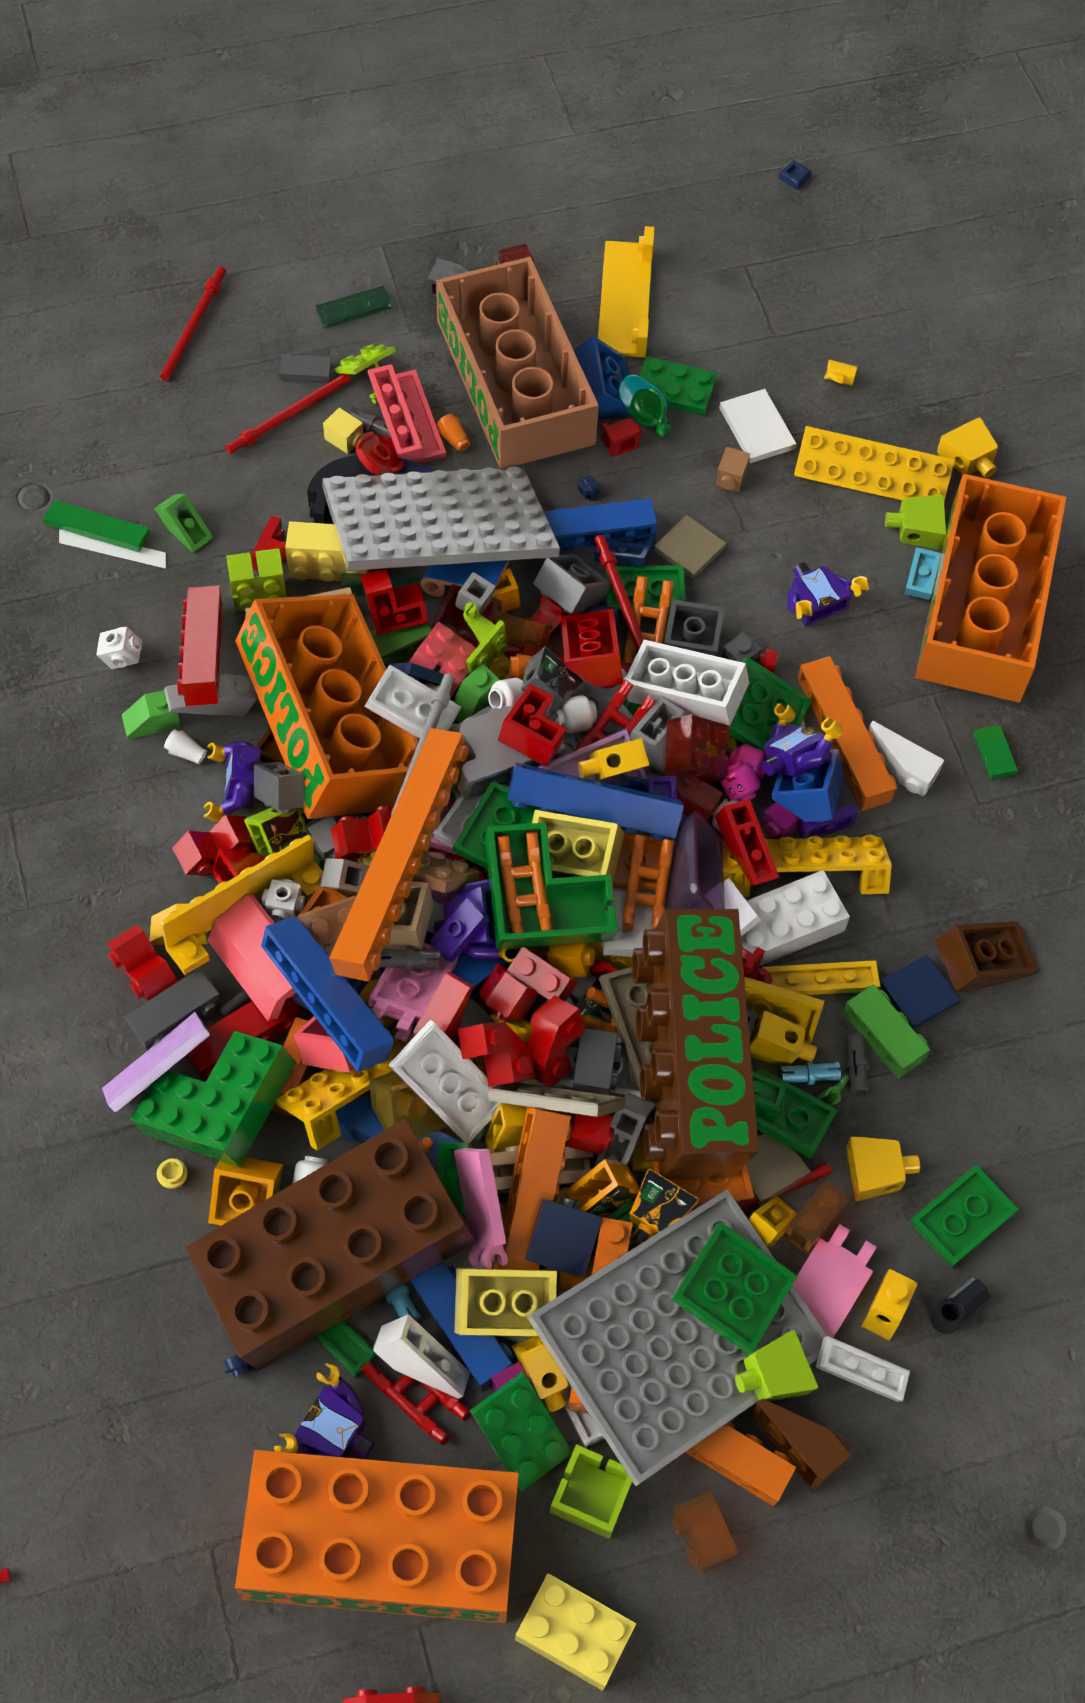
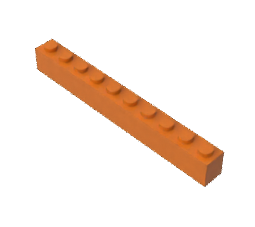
[330,728,468,982]

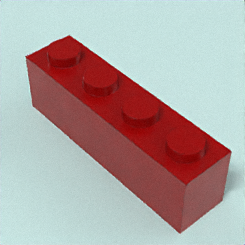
[186,997,303,1082]

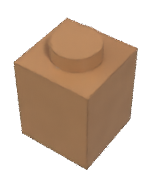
[715,447,750,492]

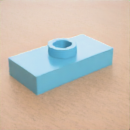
[904,547,942,600]

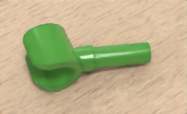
[817,1075,850,1106]

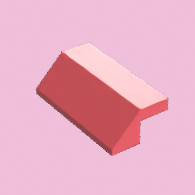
[368,364,446,464]
[207,893,296,1021]

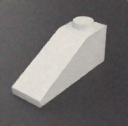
[868,721,944,797]
[373,1314,470,1399]

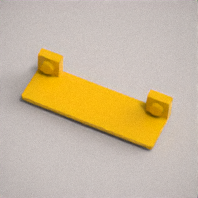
[598,226,654,358]
[794,426,955,501]
[160,835,323,975]
[717,835,892,897]
[276,1026,412,1151]

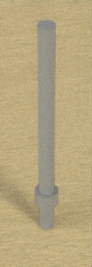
[391,674,455,816]

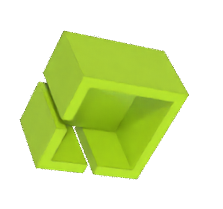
[226,548,287,612]
[550,1444,632,1540]

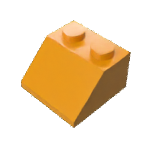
[208,1157,283,1226]

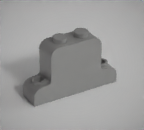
[458,706,566,798]

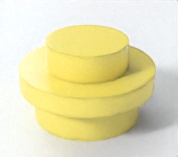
[157,1159,188,1189]

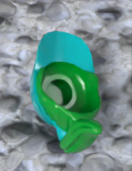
[619,375,672,437]

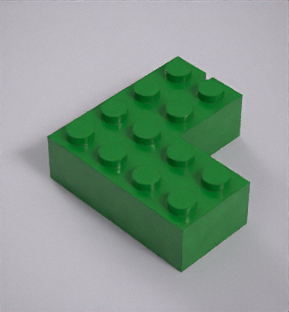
[485,823,618,950]
[130,1031,297,1167]

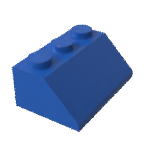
[574,336,632,419]
[772,749,844,823]

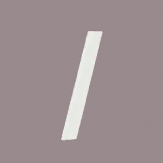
[59,529,166,569]

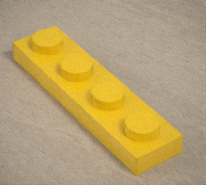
[762,960,880,995]

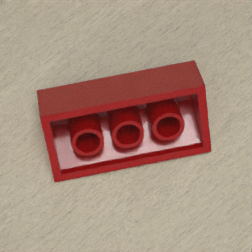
[561,609,623,688]

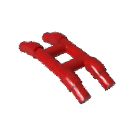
[573,680,657,752]
[361,1361,472,1446]

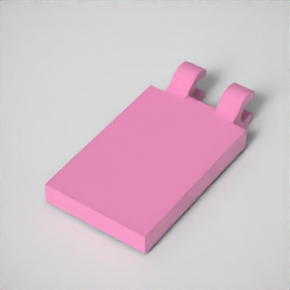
[368,943,458,1042]
[454,1148,508,1269]
[793,1224,877,1338]

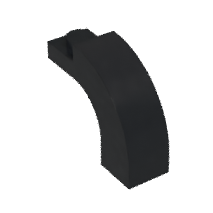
[307,455,376,524]

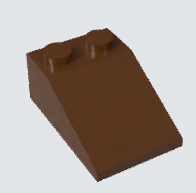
[935,921,1039,992]
[750,1399,852,1493]

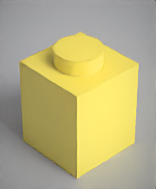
[323,408,363,454]

